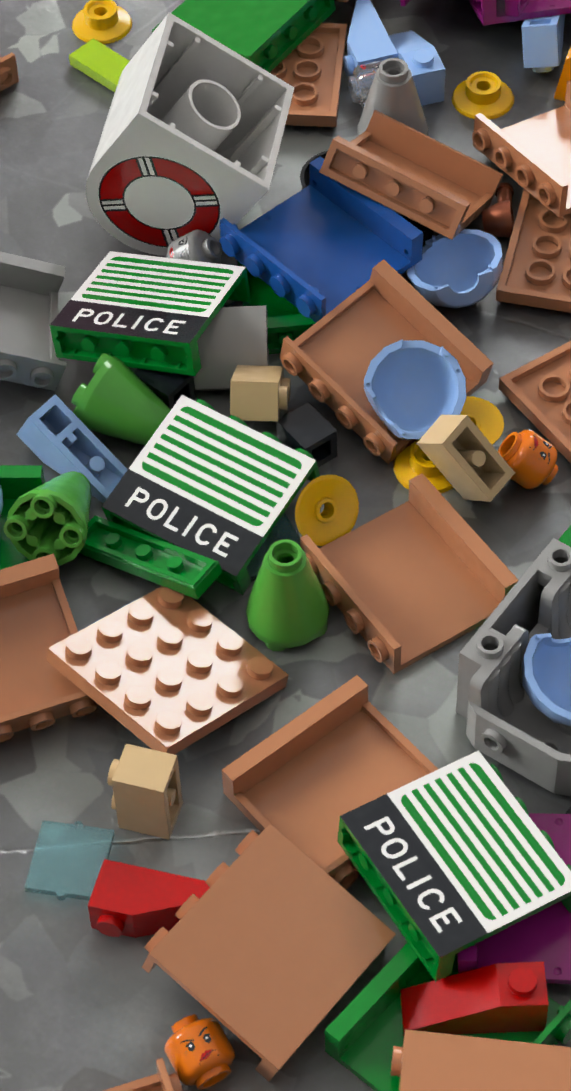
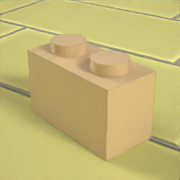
[230,365,291,422]
[416,415,515,502]
[108,744,183,840]

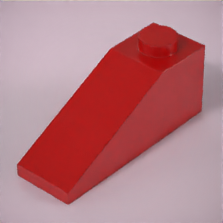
[88,859,210,938]
[400,961,549,1037]

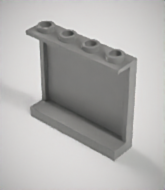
[0,251,67,391]

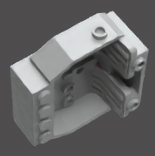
[456,538,571,796]

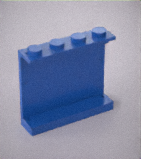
[219,156,423,322]

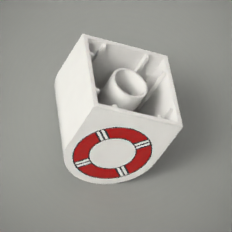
[86,12,294,256]

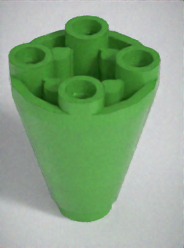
[71,353,171,446]
[3,471,92,565]
[246,539,329,651]

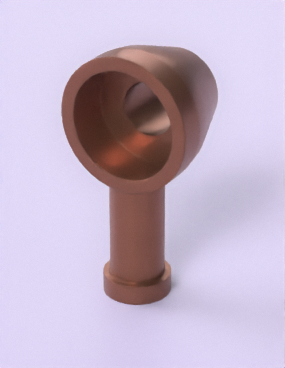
[482,182,515,238]

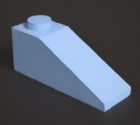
[343,0,398,89]
[521,14,565,73]
[389,30,445,106]
[16,394,128,503]

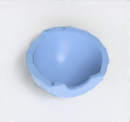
[407,229,503,308]
[364,339,466,440]
[521,633,571,726]

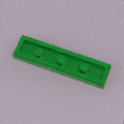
[79,515,223,600]

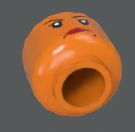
[498,430,558,489]
[164,1014,235,1090]

